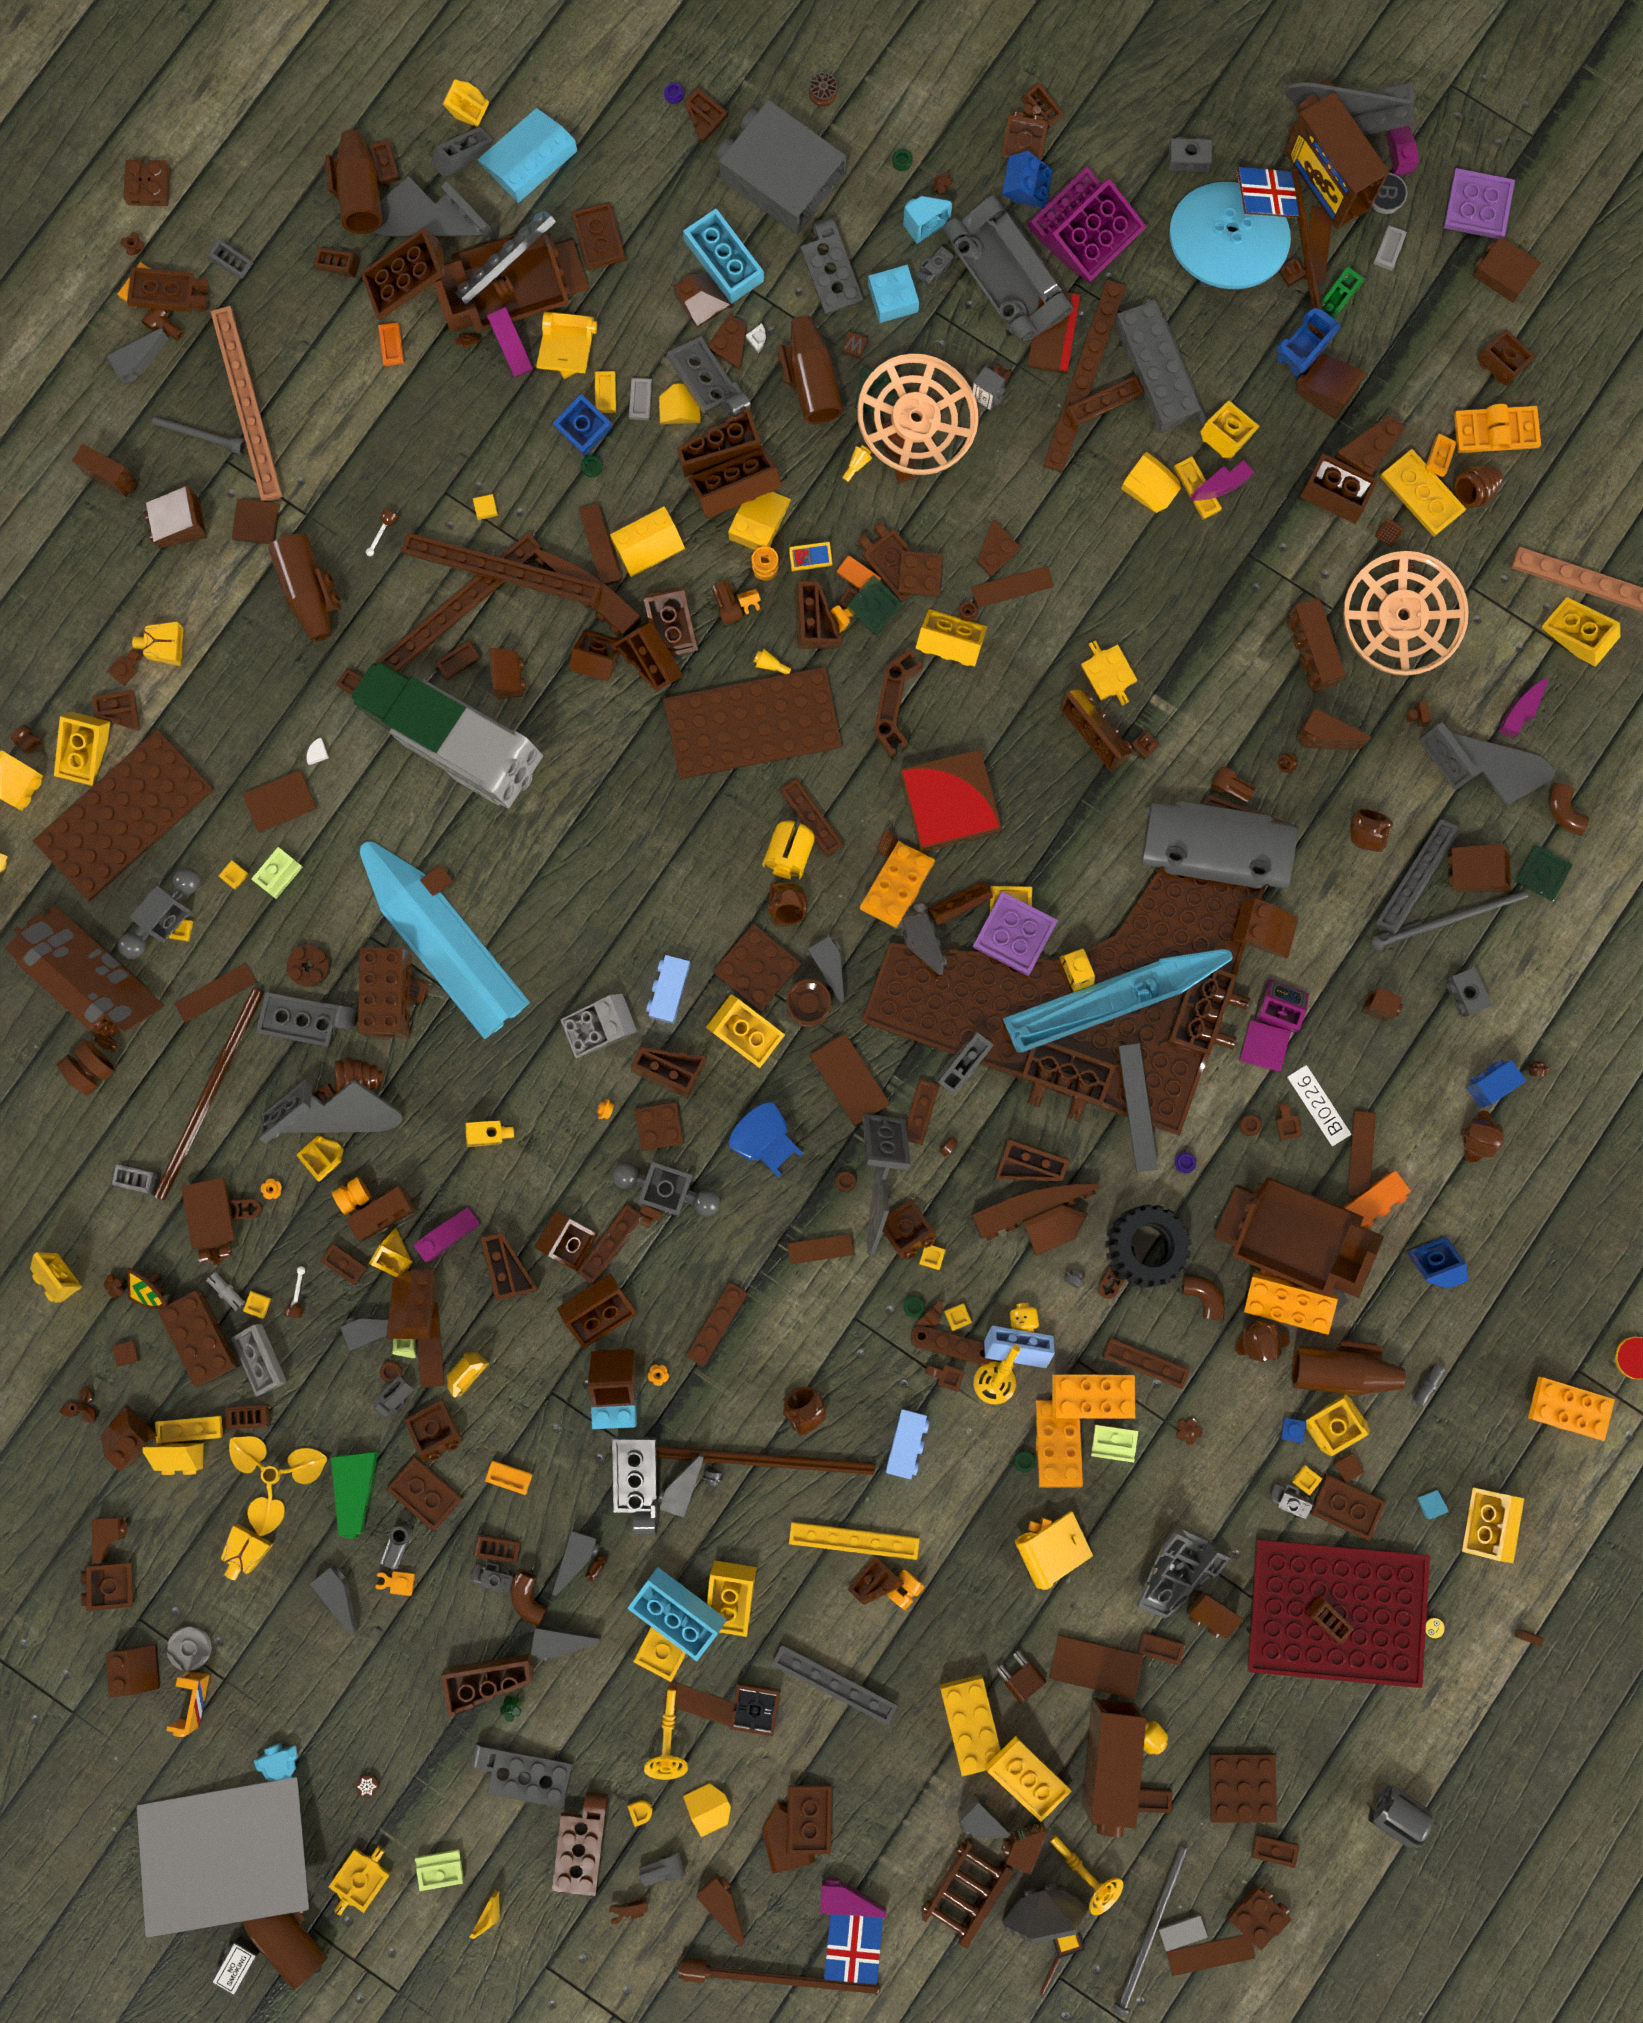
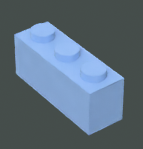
[646,955,691,1024]
[984,1326,1055,1368]
[885,1409,930,1479]

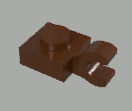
[107,648,143,686]
[1275,1102,1302,1141]
[925,1364,965,1392]
[609,1898,648,1924]

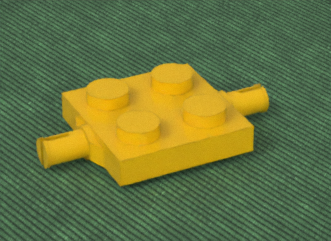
[1081,641,1137,706]
[328,1846,391,1915]

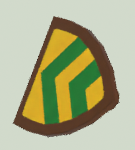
[127,1268,167,1309]

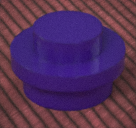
[664,83,684,104]
[1175,1152,1196,1173]

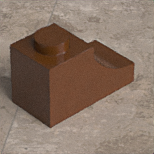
[92,1516,127,1563]

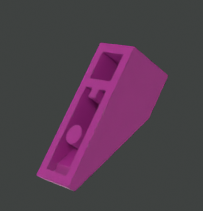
[1386,126,1419,175]
[413,1207,481,1263]
[820,1878,887,1918]

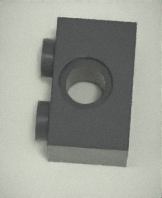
[1168,137,1212,172]
[1447,967,1493,1017]

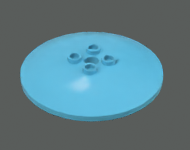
[1169,182,1291,289]

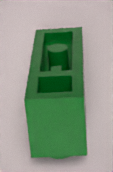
[1321,266,1366,319]

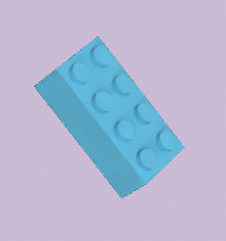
[683,209,764,304]
[627,1567,727,1661]

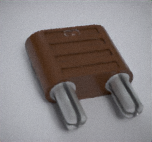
[996,1651,1047,1704]

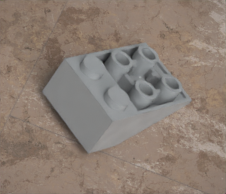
[561,994,638,1058]

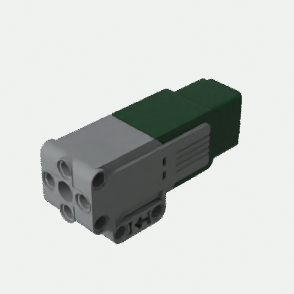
[352,662,543,809]

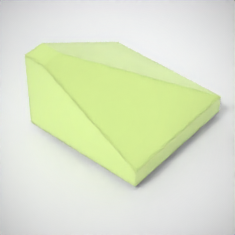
[393,1339,416,1358]

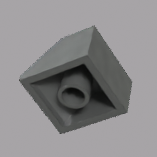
[958,1794,1010,1838]

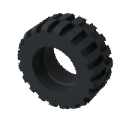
[1105,1204,1191,1288]

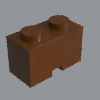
[1362,988,1403,1022]

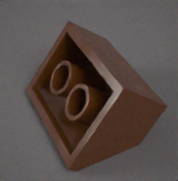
[1300,453,1378,524]
[386,1270,436,1340]
[557,1274,637,1349]

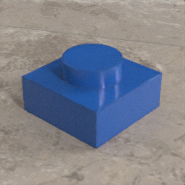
[1280,1418,1306,1443]

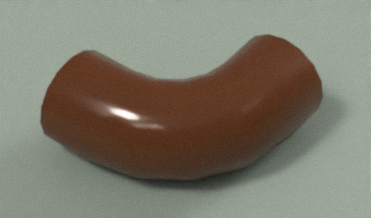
[1549,783,1589,836]
[1182,1274,1225,1320]
[510,1569,548,1627]

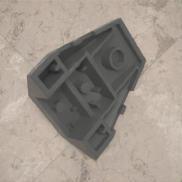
[1136,1524,1231,1619]
[1002,1883,1091,1944]

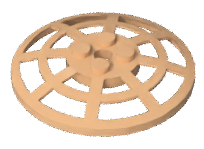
[857,354,978,475]
[1343,551,1469,676]

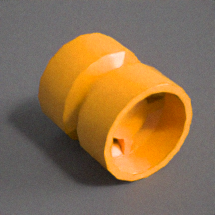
[752,546,779,581]
[332,1177,372,1215]
[886,1569,925,1611]

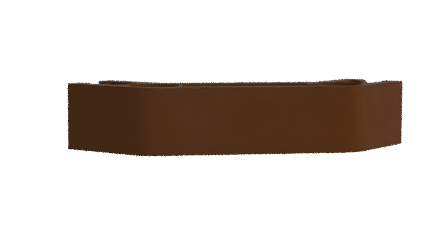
[874,649,923,759]

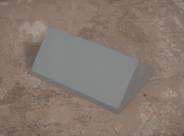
[231,1324,287,1397]

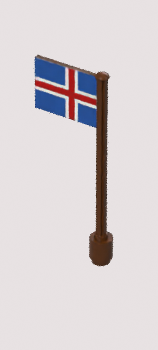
[1237,167,1325,340]
[678,1914,883,1996]

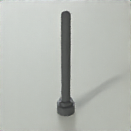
[151,417,246,455]

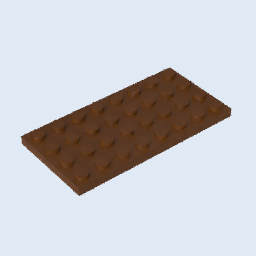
[663,667,842,780]
[33,729,214,902]

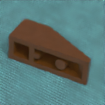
[696,1873,745,1947]

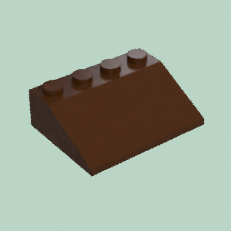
[360,228,444,321]
[1060,689,1133,772]

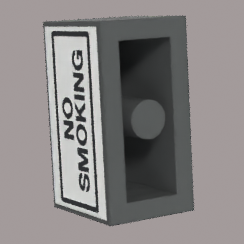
[972,366,1006,411]
[211,1936,260,1996]

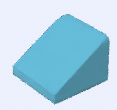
[1417,1490,1449,1519]

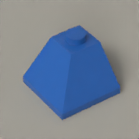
[1407,1236,1468,1289]

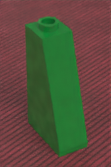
[331,1451,378,1539]

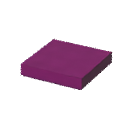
[1239,1020,1291,1072]

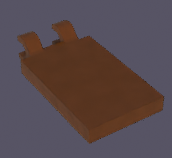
[127,267,209,312]
[857,522,913,603]
[181,1178,236,1263]

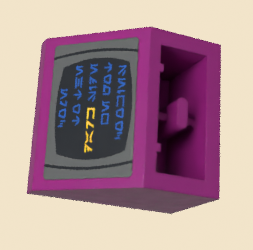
[1255,979,1309,1033]

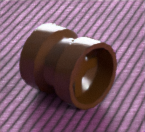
[11,725,41,754]

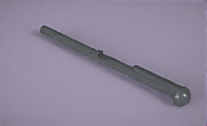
[1371,890,1528,951]
[1114,1846,1188,2016]

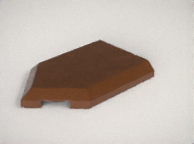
[1023,1204,1088,1256]
[762,1802,815,1873]

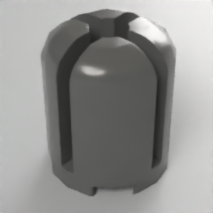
[1368,1785,1433,1848]

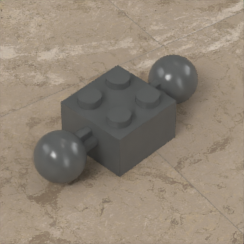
[118,868,200,959]
[612,1162,720,1216]

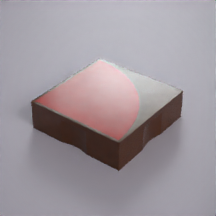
[899,749,1002,853]

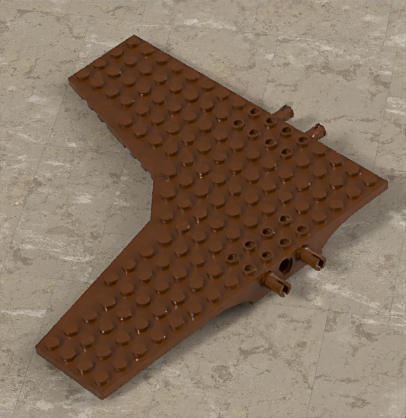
[861,795,1288,1136]

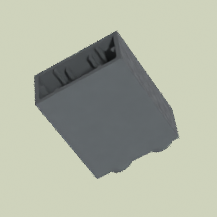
[716,99,846,235]

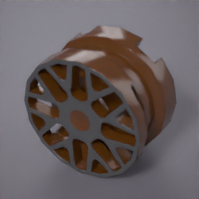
[809,72,837,106]

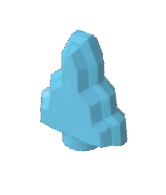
[253,1743,298,1782]

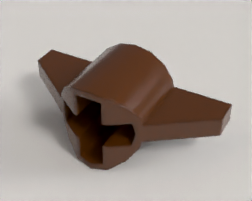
[916,1300,943,1326]

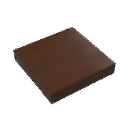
[232,499,279,544]

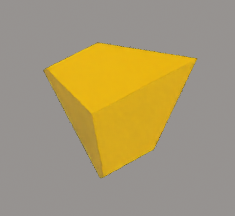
[369,1227,413,1277]

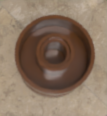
[786,979,831,1028]
[56,1039,116,1096]

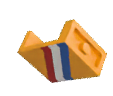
[166,1671,210,1737]

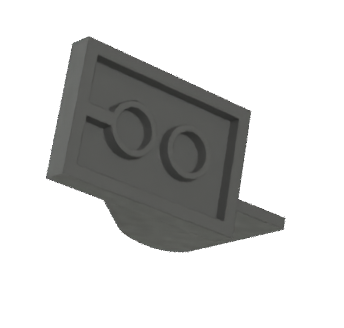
[1285,83,1414,135]
[374,176,499,241]
[1419,722,1555,806]
[259,1078,402,1144]
[862,1114,911,1256]

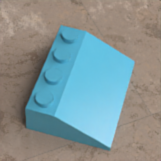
[477,108,577,203]

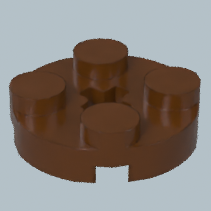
[287,945,330,987]

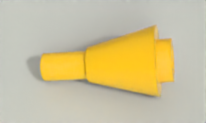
[842,445,872,482]
[753,649,791,675]

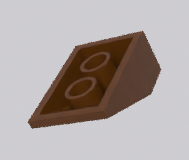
[644,586,698,656]
[1296,708,1371,750]
[1233,898,1298,959]

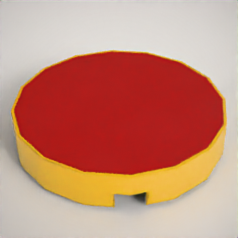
[1614,1337,1643,1379]

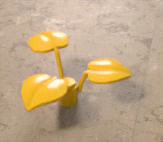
[229,1436,327,1536]

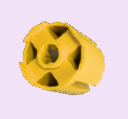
[762,820,815,880]

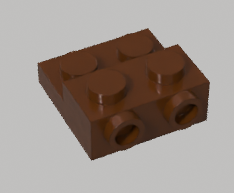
[1001,112,1048,160]
[1477,329,1536,386]
[882,1199,937,1260]
[404,1399,463,1462]
[80,1562,132,1611]
[1227,1885,1292,1950]

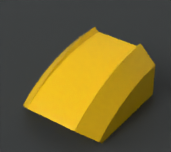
[1201,401,1260,458]
[1121,452,1181,513]
[447,1352,489,1397]
[1306,1394,1370,1457]

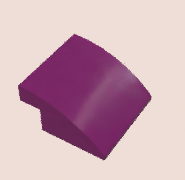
[1026,167,1147,282]

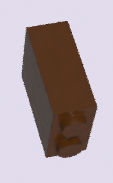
[1473,236,1541,303]
[72,443,137,498]

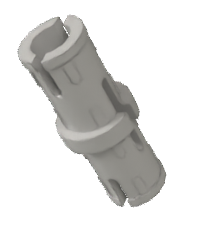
[206,1272,246,1312]

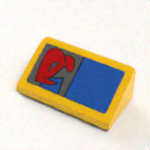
[789,542,832,571]

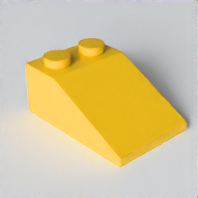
[728,492,791,550]
[1542,597,1621,667]
[54,712,110,786]
[0,750,43,811]
[706,994,785,1068]
[30,1252,82,1303]
[143,1443,204,1475]
[707,1561,757,1637]

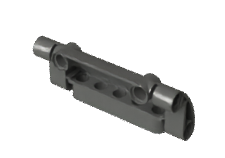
[942,196,1073,342]
[1141,801,1298,889]

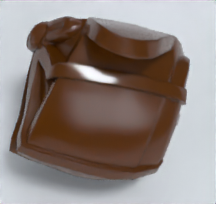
[1350,809,1393,852]
[767,883,807,927]
[1460,1110,1504,1163]
[1235,1320,1290,1362]
[783,1387,826,1436]

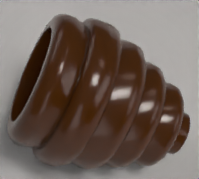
[1454,466,1503,508]
[334,1057,383,1094]

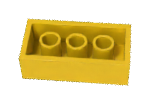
[940,1674,1001,1776]

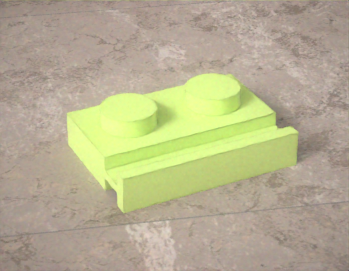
[252,847,303,899]
[1091,1425,1138,1463]
[415,1849,464,1891]

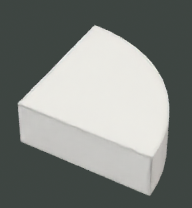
[746,323,766,353]
[307,738,329,765]

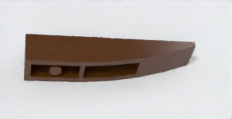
[534,548,642,638]
[971,1184,1099,1241]

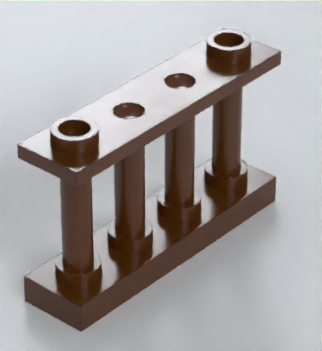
[921,1838,1014,1949]

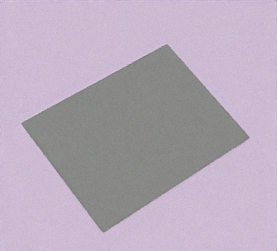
[137,1777,309,1937]

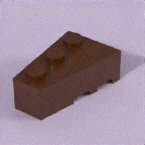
[1334,415,1406,476]
[795,581,843,649]
[611,622,683,692]
[631,1047,707,1099]
[995,1138,1070,1181]
[346,1186,417,1242]
[480,1233,538,1302]

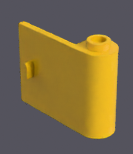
[537,312,597,373]
[1015,1511,1093,1590]

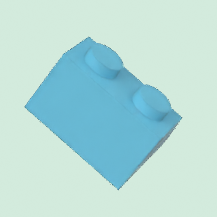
[903,196,952,244]
[591,1403,637,1429]

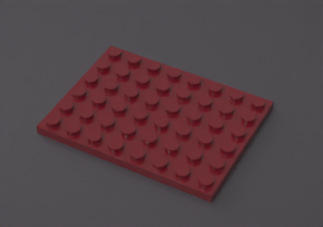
[1247,1539,1430,1688]

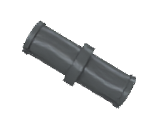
[1412,1364,1446,1407]

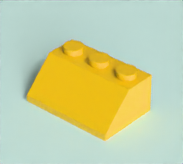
[610,506,685,577]
[916,609,987,667]
[1462,1488,1524,1563]

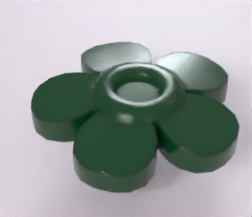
[500,1696,521,1722]

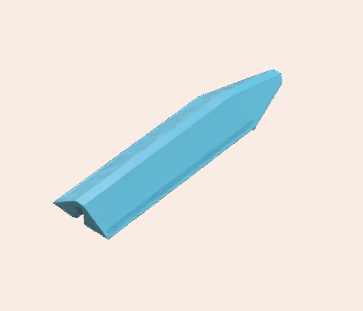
[360,842,530,1039]
[1003,949,1233,1052]

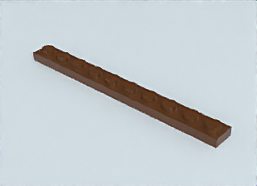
[1043,279,1126,473]
[375,533,542,672]
[401,533,602,606]

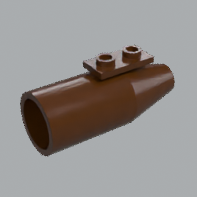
[324,129,383,234]
[777,315,844,424]
[268,534,342,642]
[1291,1340,1406,1396]
[242,1911,328,1991]

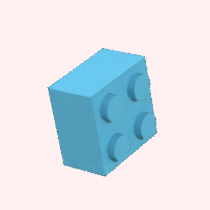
[868,265,919,323]

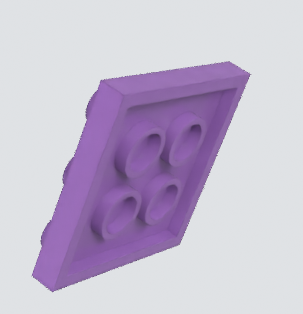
[1443,168,1515,239]
[973,892,1058,976]

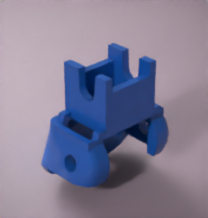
[1276,308,1342,377]
[729,1102,803,1177]

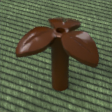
[59,1386,97,1423]

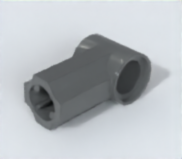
[380,1523,412,1569]
[638,1851,686,1887]

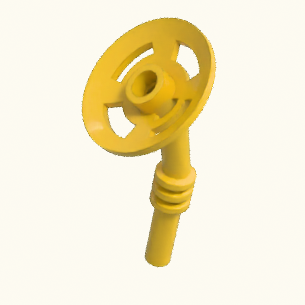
[973,1344,1021,1404]
[644,1689,688,1780]
[1050,1835,1123,1915]

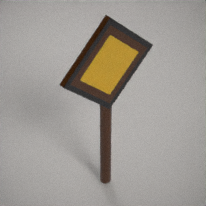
[1040,1931,1085,1995]

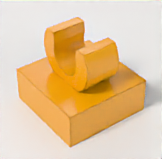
[736,589,761,614]
[830,605,854,634]
[1028,1517,1052,1533]

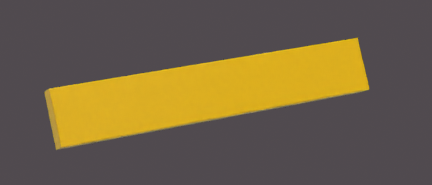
[789,1522,920,1560]

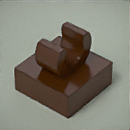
[1278,257,1306,287]
[1406,701,1431,727]
[1131,730,1160,760]
[640,1204,663,1228]

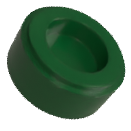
[892,149,912,171]
[581,455,602,477]
[903,1296,925,1318]
[1014,1451,1036,1473]

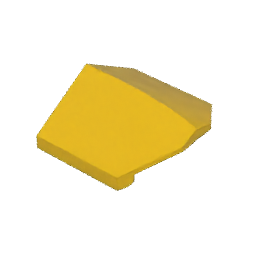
[442,79,489,127]
[659,384,701,424]
[296,1136,344,1182]
[683,1783,731,1837]
[470,1889,500,1939]

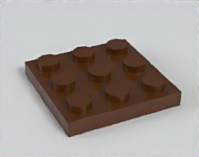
[713,924,801,1012]
[1209,1753,1277,1823]

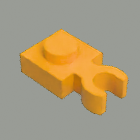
[375,1571,415,1596]

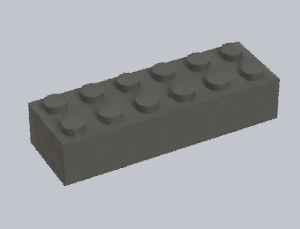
[1114,300,1201,433]

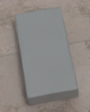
[1373,225,1407,271]
[629,378,652,421]
[1158,1914,1207,1952]

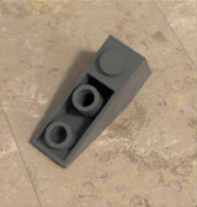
[901,913,946,975]

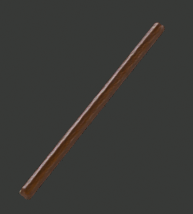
[153,988,263,1201]
[656,1446,875,1475]

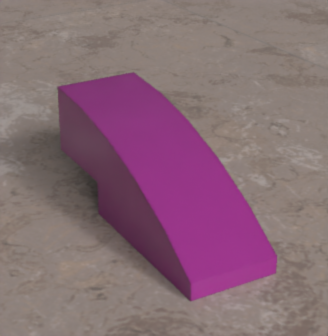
[487,307,533,378]
[1190,460,1254,501]
[1498,679,1548,738]

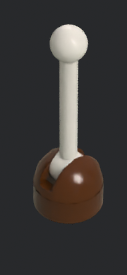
[366,508,399,556]
[284,1266,306,1318]

